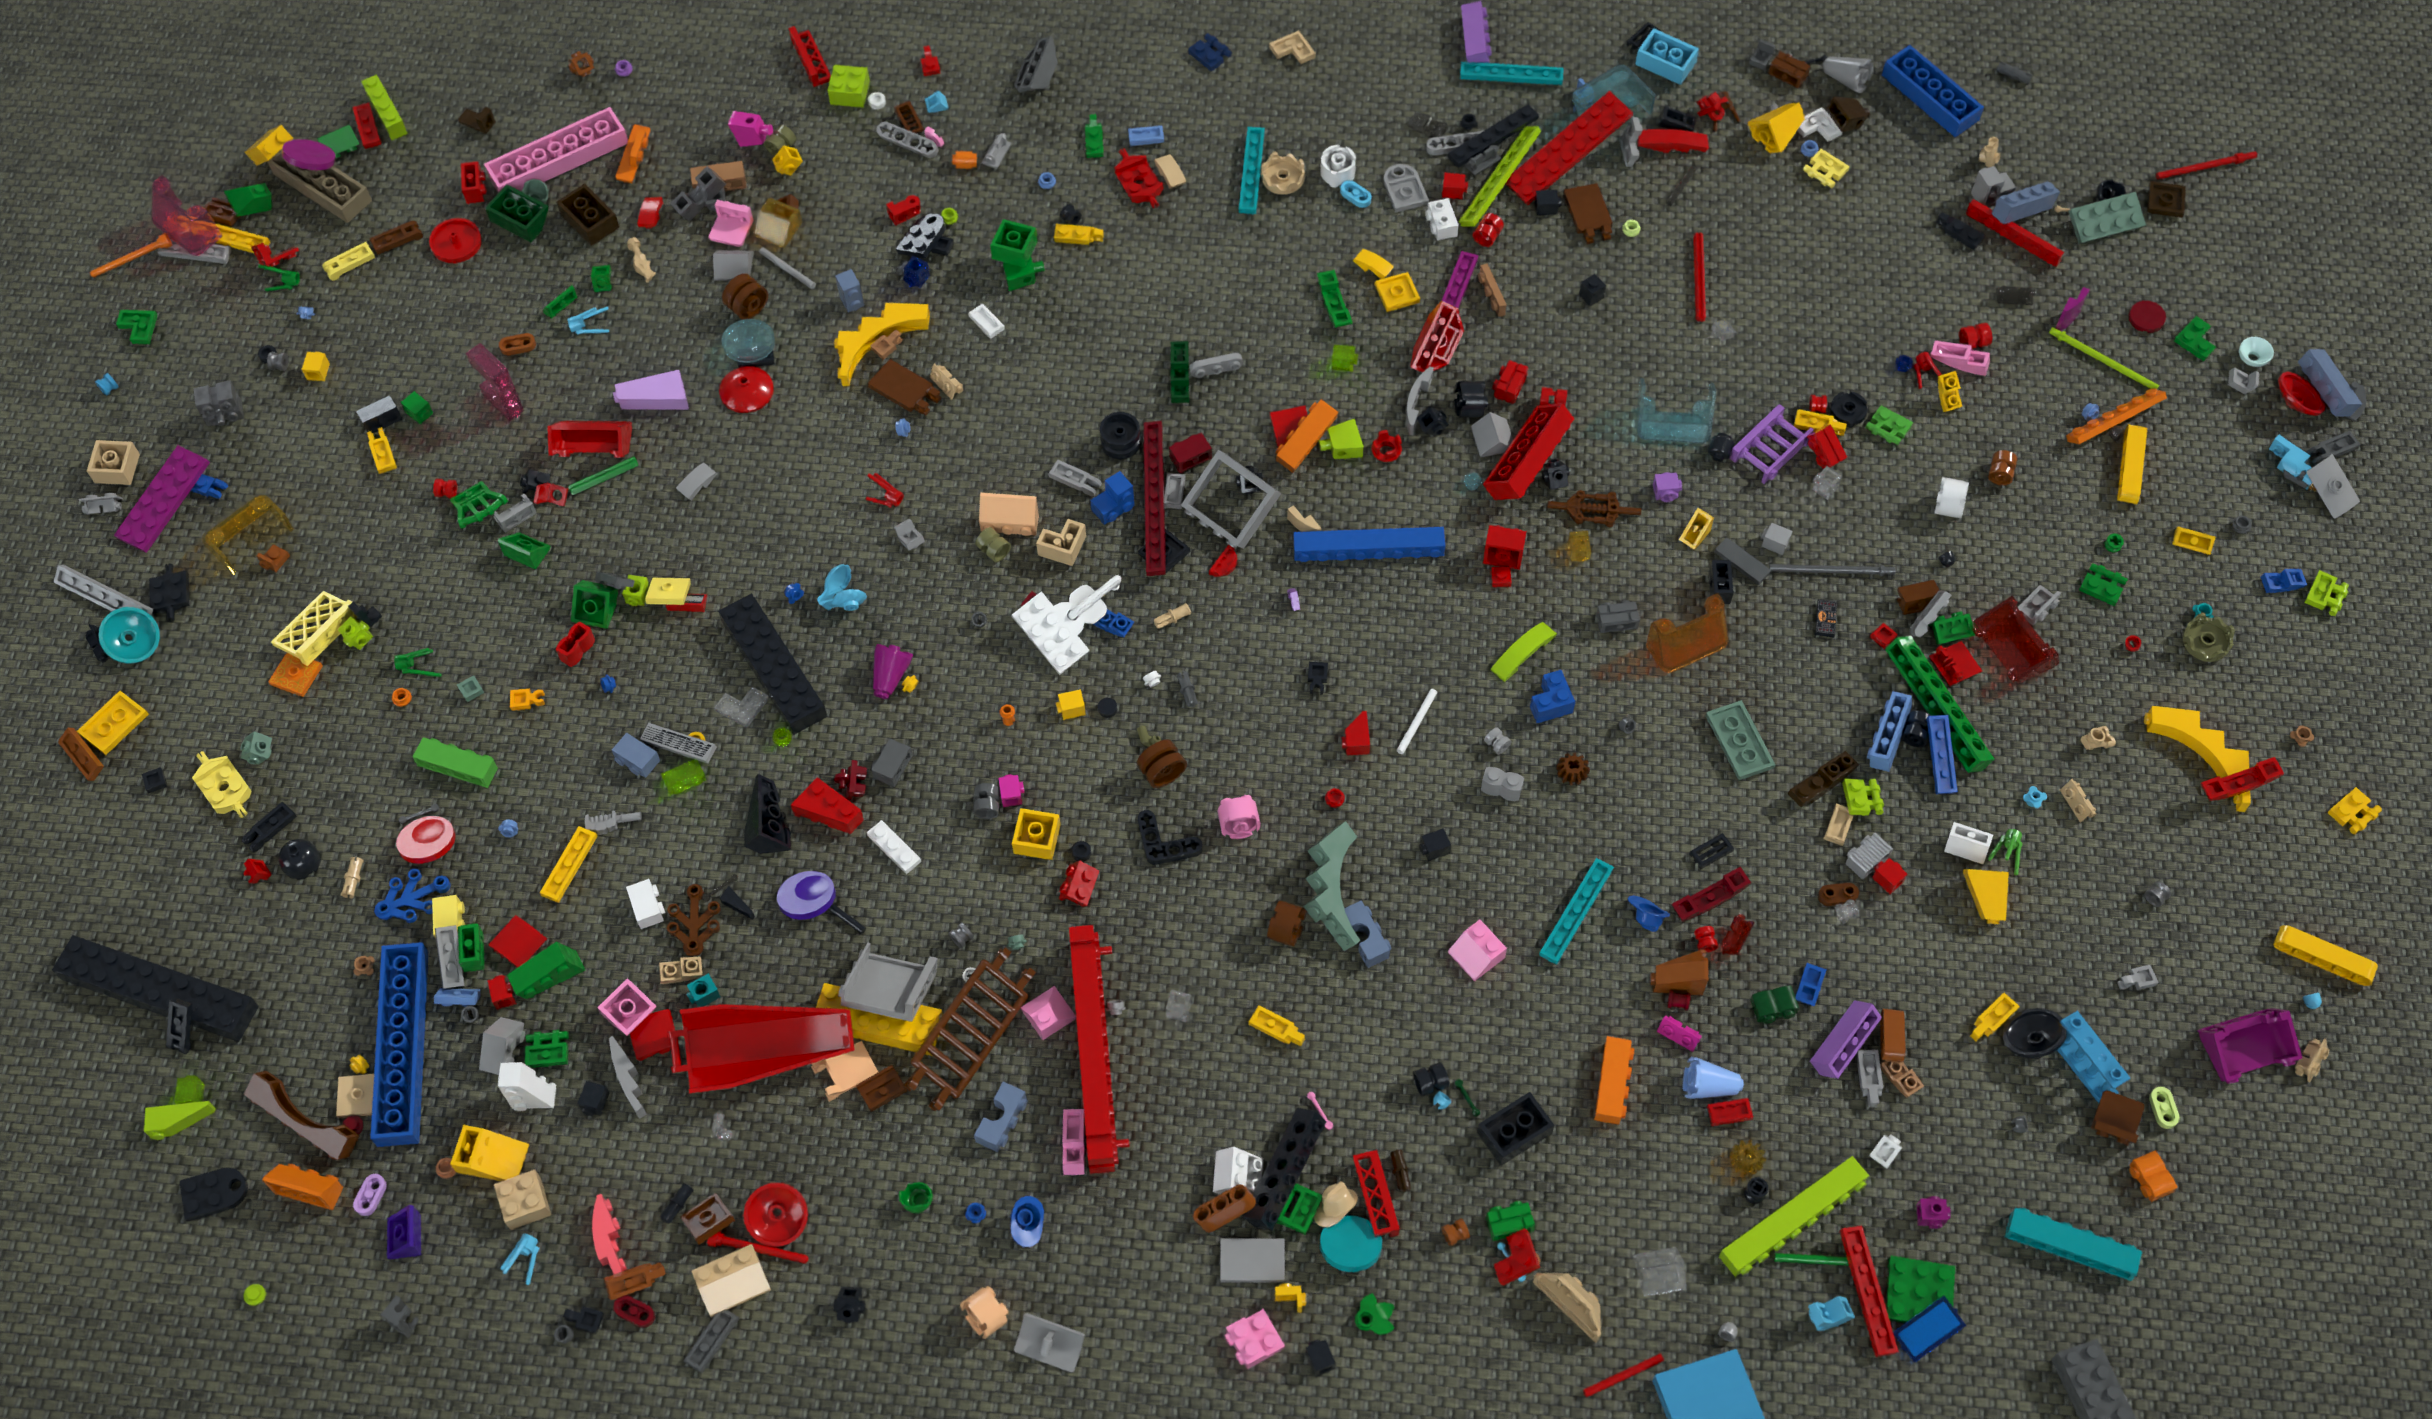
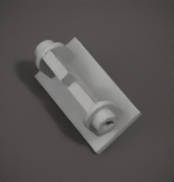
[981,133,1012,169]
[79,493,123,515]

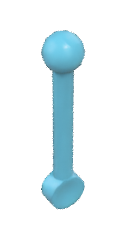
[1497,1242,1526,1282]

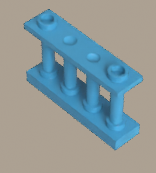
[2057,1011,2131,1103]

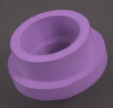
[615,60,632,76]

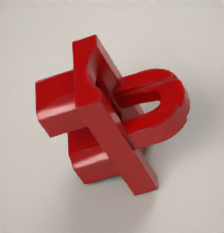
[1696,91,1728,121]

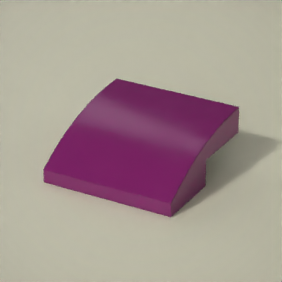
[2056,287,2090,331]

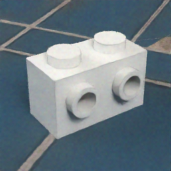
[1425,198,1458,240]
[1944,822,1993,864]
[626,879,665,929]

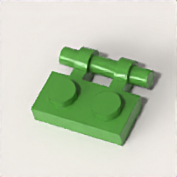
[1866,405,1913,445]

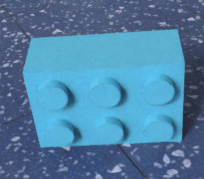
[1635,28,1699,85]

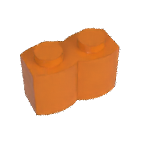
[2129,1151,2178,1202]

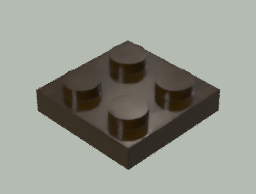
[2147,181,2186,218]

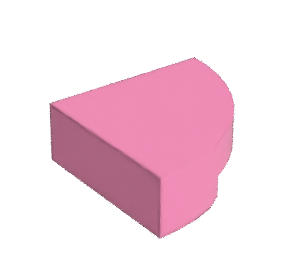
[925,126,944,147]

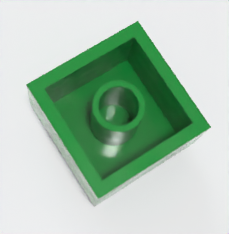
[990,219,1038,267]

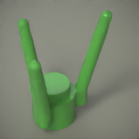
[1988,829,2023,876]

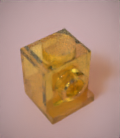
[1568,531,1591,562]

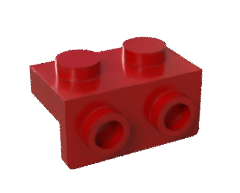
[1059,860,1099,907]

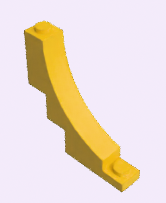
[2144,706,2251,812]

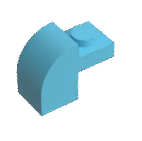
[1808,1296,1855,1331]

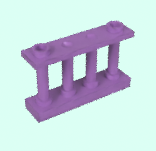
[1730,404,1814,484]

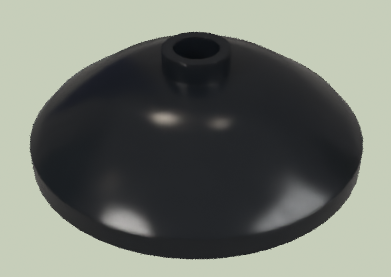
[2003,1008,2067,1058]

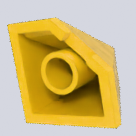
[1747,103,1805,153]
[1963,869,2009,924]

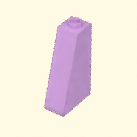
[613,370,689,410]

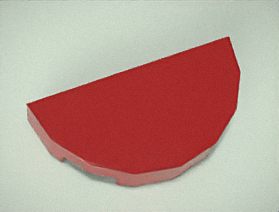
[1209,544,1237,577]

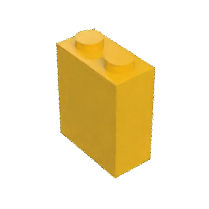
[245,125,294,165]

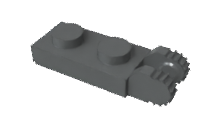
[2306,431,2361,465]
[595,571,634,590]

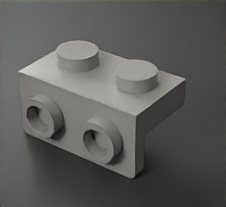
[2015,585,2061,626]

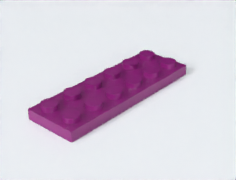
[114,445,210,553]

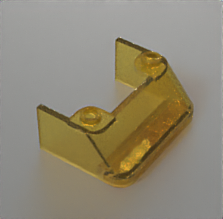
[202,495,294,575]

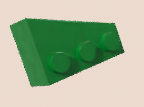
[507,941,586,999]

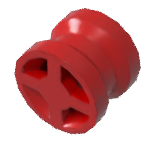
[1809,395,1827,413]

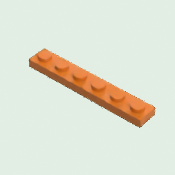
[2066,388,2167,444]

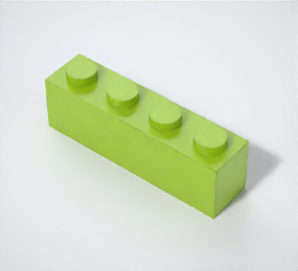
[361,75,408,141]

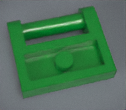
[1276,1183,1322,1235]

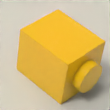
[302,352,330,381]
[1055,689,1086,720]

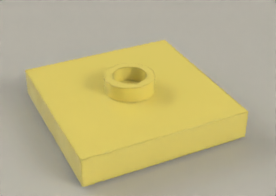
[645,578,691,605]

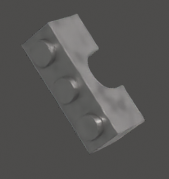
[670,166,726,221]

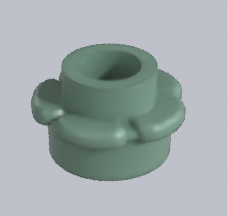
[1007,935,1027,950]

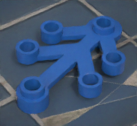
[374,869,451,923]

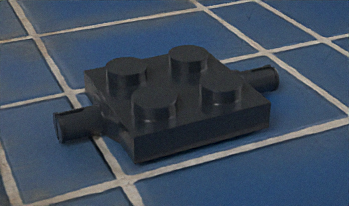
[149,563,190,622]

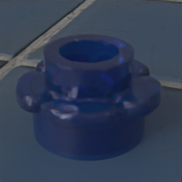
[1895,355,1913,372]

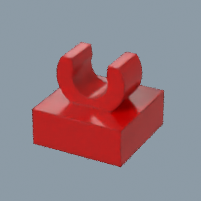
[243,858,272,884]

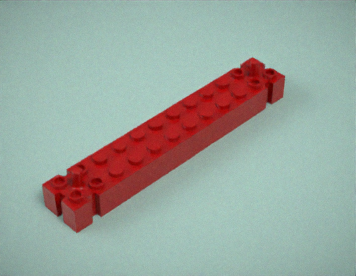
[1069,925,1130,1174]

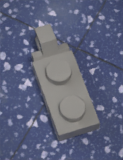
[1856,1050,1883,1108]

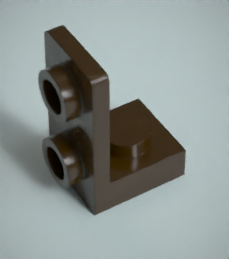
[458,106,496,134]

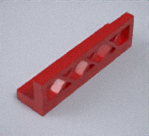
[788,26,831,87]
[1352,1150,1400,1237]

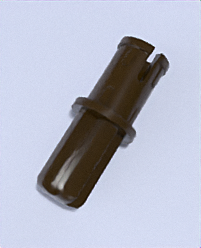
[1390,1150,1411,1193]

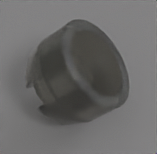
[2109,425,2126,442]

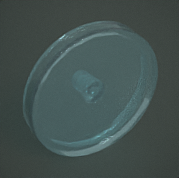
[722,319,775,363]

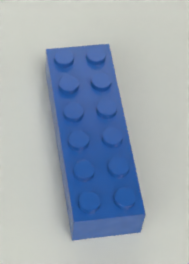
[1882,45,1984,137]

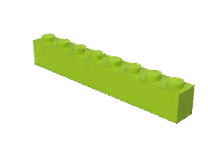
[1719,1156,1869,1277]

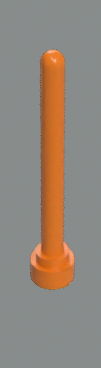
[90,233,173,277]

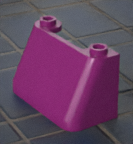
[2198,1008,2303,1084]

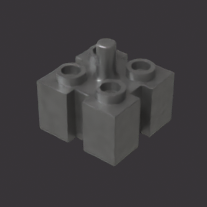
[194,380,244,426]

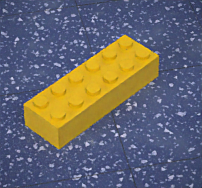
[816,983,943,1056]

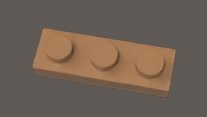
[1478,264,1506,317]

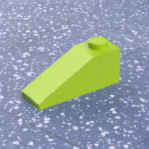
[144,1101,215,1140]

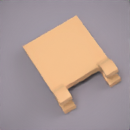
[811,1041,878,1101]

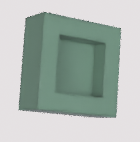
[457,675,484,702]

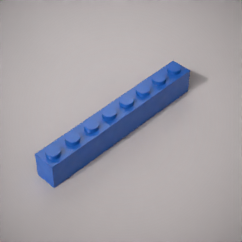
[1293,527,1445,562]

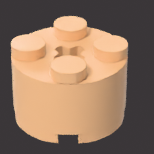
[960,1286,1009,1339]

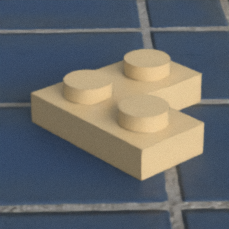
[1269,31,1316,64]

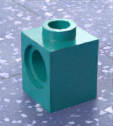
[687,973,721,1007]

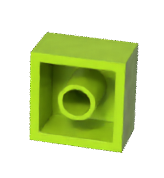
[828,65,870,108]

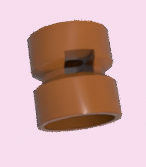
[1988,450,2018,485]

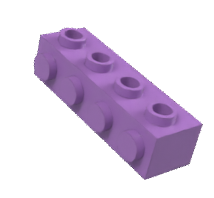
[1461,1,1492,63]
[1810,1000,1882,1079]

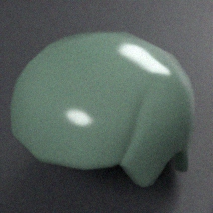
[521,179,548,204]

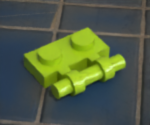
[2304,570,2349,616]
[1842,779,1884,816]

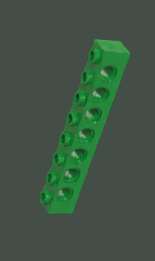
[1885,636,1995,773]

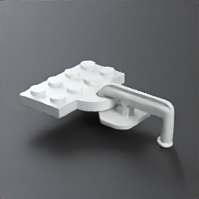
[1011,575,1121,675]

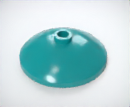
[98,607,160,664]

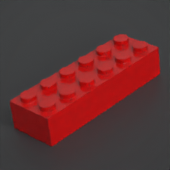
[1483,403,1574,500]

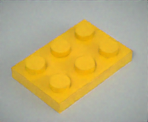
[77,691,149,755]

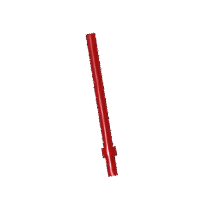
[2156,151,2257,180]

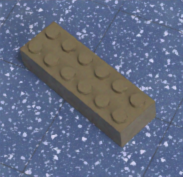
[267,149,372,223]

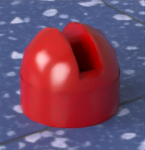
[2125,635,2141,652]

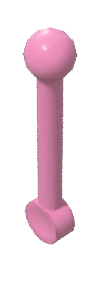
[1307,1092,1333,1130]

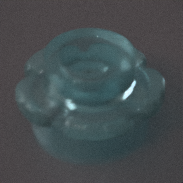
[1464,472,1482,490]

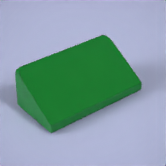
[543,285,577,318]

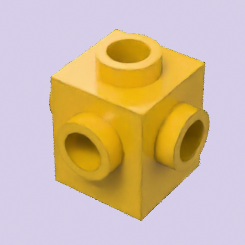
[772,145,803,176]

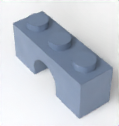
[1344,900,1391,968]
[974,1082,1028,1152]

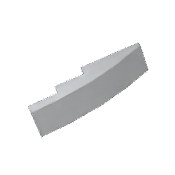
[609,1036,646,1119]

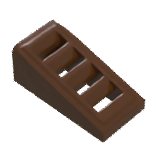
[894,100,924,134]

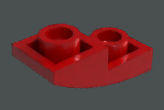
[638,197,663,228]

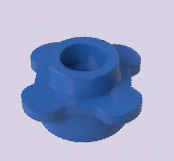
[784,583,804,604]

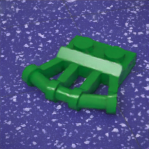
[450,481,508,529]

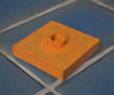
[268,653,323,697]

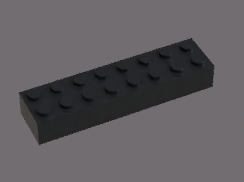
[718,593,827,735]

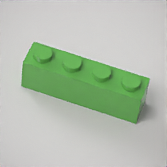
[413,737,498,788]

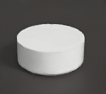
[868,92,886,109]

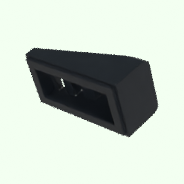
[1658,106,1696,132]

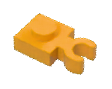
[510,688,545,711]

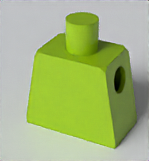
[1318,419,1364,459]

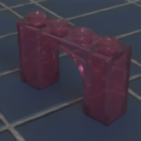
[466,343,524,421]

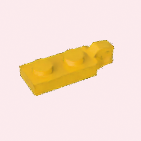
[1054,224,1104,245]
[1794,409,1847,436]
[1970,993,2020,1041]
[1248,1005,1305,1046]

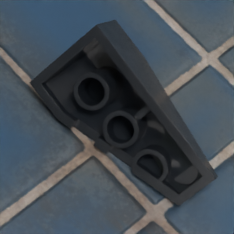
[744,774,791,854]

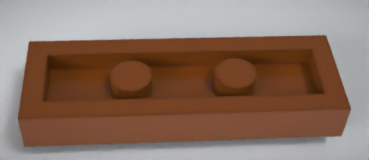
[58,727,104,781]

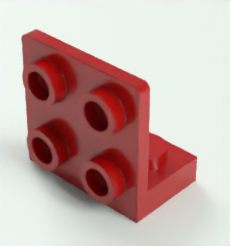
[250,243,299,267]

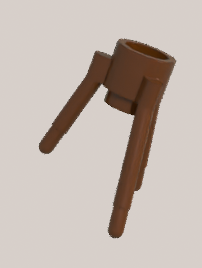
[1713,91,1741,132]

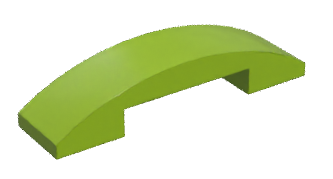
[1491,622,1557,682]

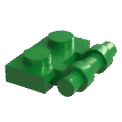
[2079,563,2128,606]
[525,1030,569,1068]

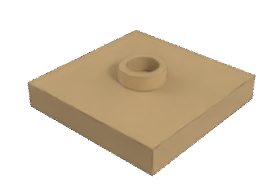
[336,1074,374,1119]

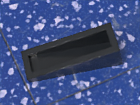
[720,886,755,920]

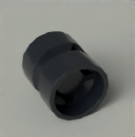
[1902,711,1931,747]
[1413,1062,1450,1097]

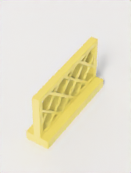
[271,591,357,666]

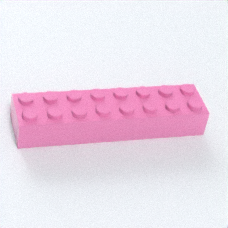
[484,107,628,193]

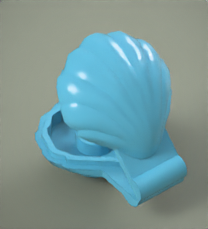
[817,564,867,611]

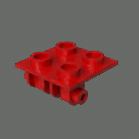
[1929,641,1982,687]

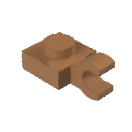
[870,330,903,360]

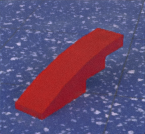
[1637,129,1709,153]

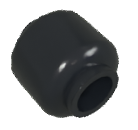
[1708,433,1734,462]

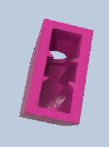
[728,111,773,147]

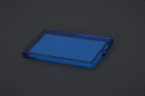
[1893,1295,1967,1363]

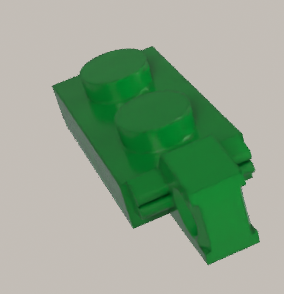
[1085,114,1104,158]

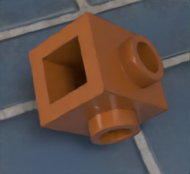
[568,51,594,77]

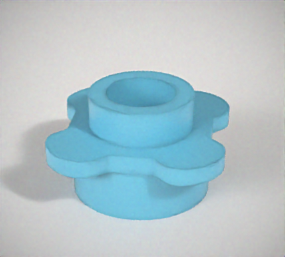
[2023,786,2047,808]

